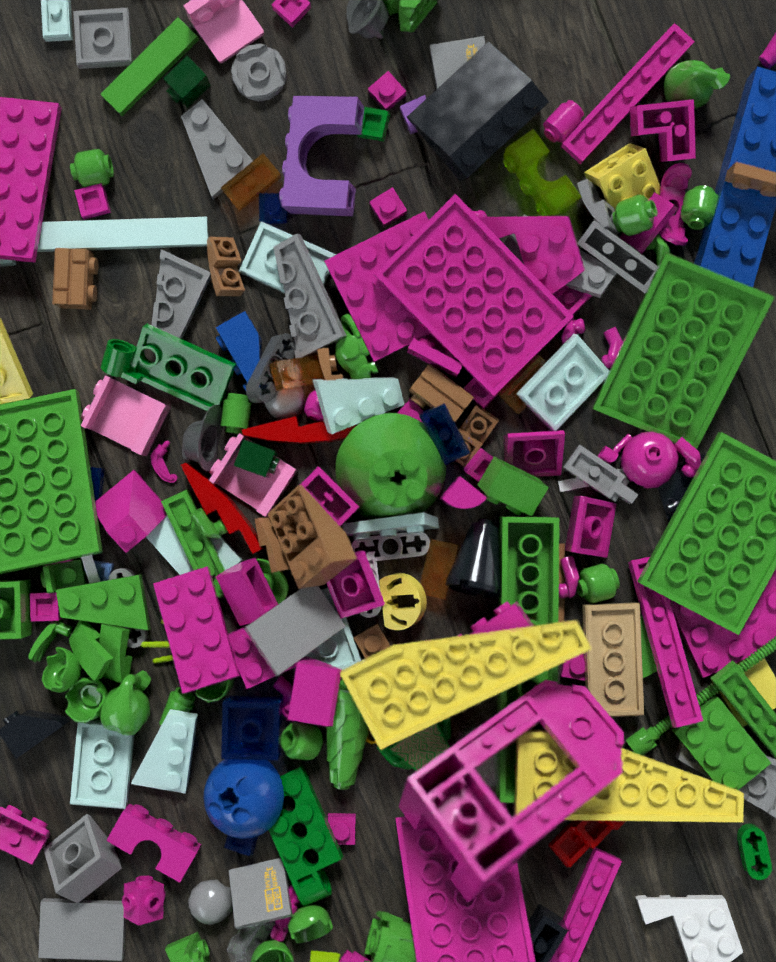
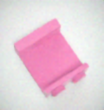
[81,375,171,456]
[209,433,298,517]

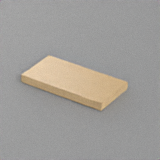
[582,602,644,717]

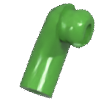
[646,234,670,266]
[190,508,228,539]

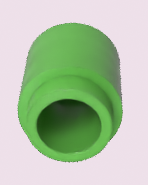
[221,393,251,434]

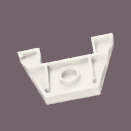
[635,895,743,962]

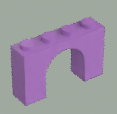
[279,96,364,216]

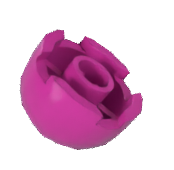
[620,431,678,489]

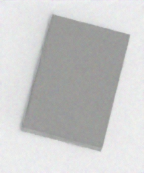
[244,586,345,676]
[38,898,126,961]

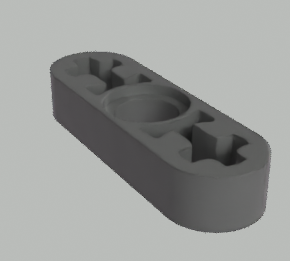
[246,333,296,404]

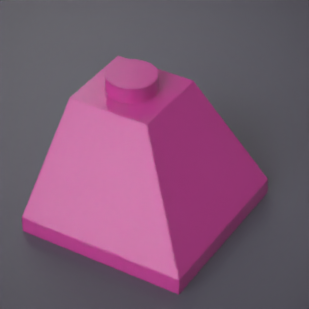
[95,470,167,553]

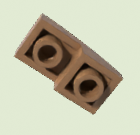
[207,237,245,296]
[317,348,344,380]
[444,404,499,467]
[255,517,290,573]

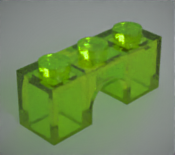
[503,129,582,216]

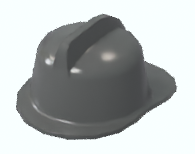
[346,0,390,39]
[182,404,222,471]

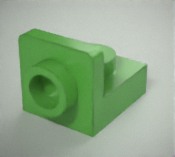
[41,559,88,594]

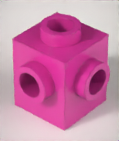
[122,876,165,925]

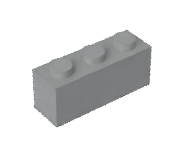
[577,220,658,293]

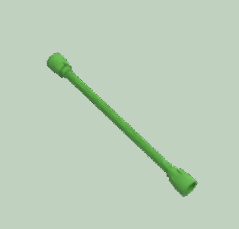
[626,636,776,756]

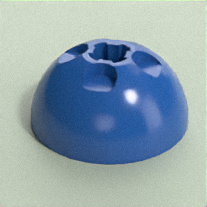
[203,752,284,839]

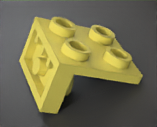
[584,143,660,210]

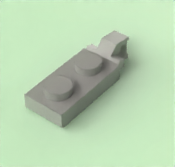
[563,445,638,504]

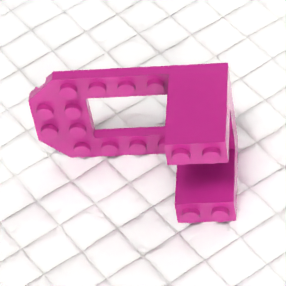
[398,680,624,903]

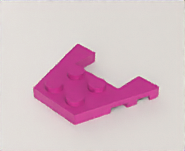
[479,216,585,294]

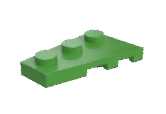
[56,574,151,630]

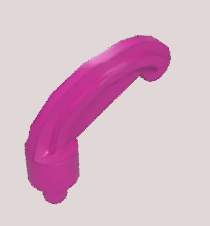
[151,441,178,483]

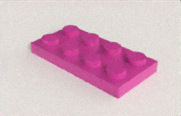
[153,566,240,694]

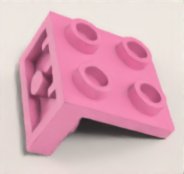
[183,0,264,64]

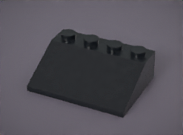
[406,42,549,182]

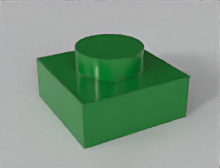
[356,107,390,142]

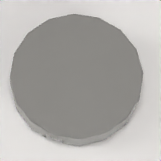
[231,44,287,101]

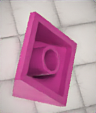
[503,430,565,477]
[565,496,616,558]
[326,550,385,619]
[288,656,342,727]

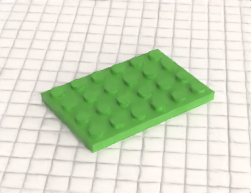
[593,252,775,449]
[0,389,103,574]
[637,432,776,635]

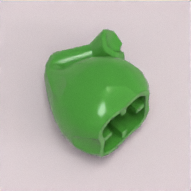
[664,60,730,109]
[100,670,151,736]

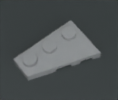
[181,99,255,200]
[151,249,211,339]

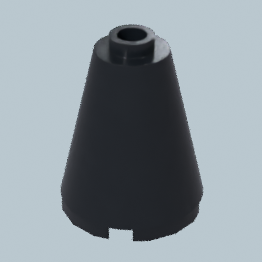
[445,519,501,598]

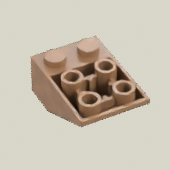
[268,485,357,589]

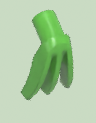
[28,620,73,663]

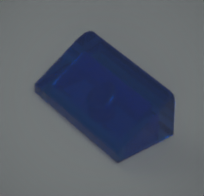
[419,403,470,465]

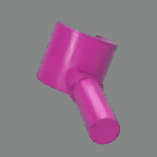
[597,434,632,464]

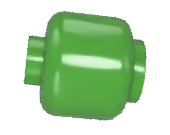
[70,149,114,188]
[680,185,718,230]
[612,194,657,236]
[577,564,620,604]
[280,721,323,760]

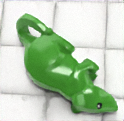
[335,313,378,379]

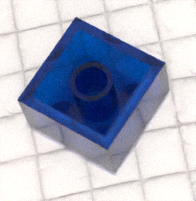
[221,696,283,760]

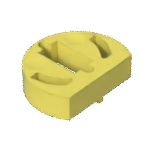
[379,573,427,630]

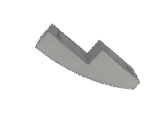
[577,179,620,235]

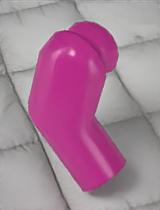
[602,327,623,369]

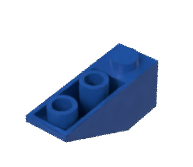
[216,311,262,395]

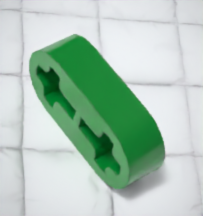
[737,824,772,880]

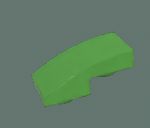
[69,620,113,681]
[99,624,132,683]

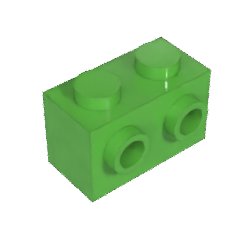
[478,456,549,516]

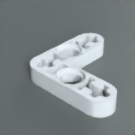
[351,532,430,618]

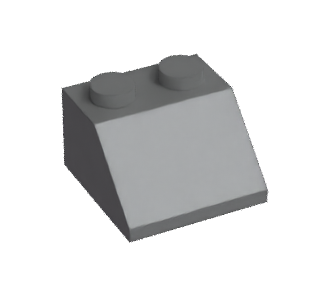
[43,814,122,903]

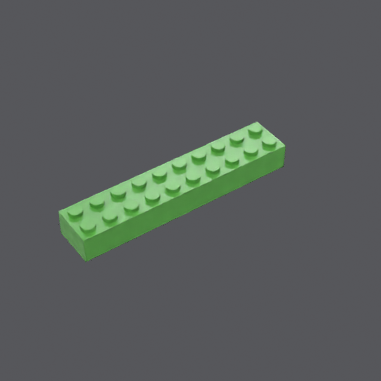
[496,517,559,803]

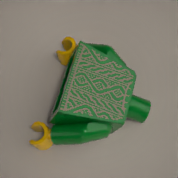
[366,717,451,771]

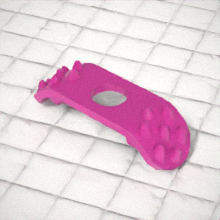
[659,163,692,246]

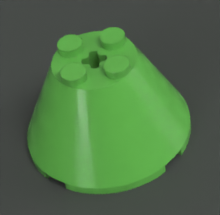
[335,413,446,520]

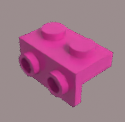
[0,805,51,866]

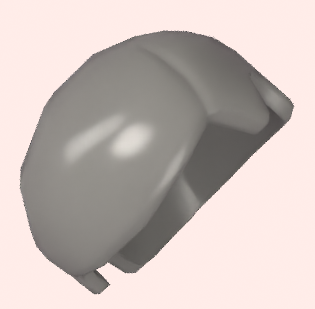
[264,376,307,420]
[188,880,233,925]

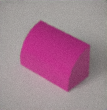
[440,476,487,509]
[216,558,278,626]

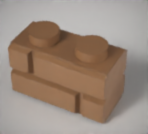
[52,248,98,310]
[409,363,474,426]

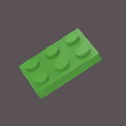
[672,695,771,790]

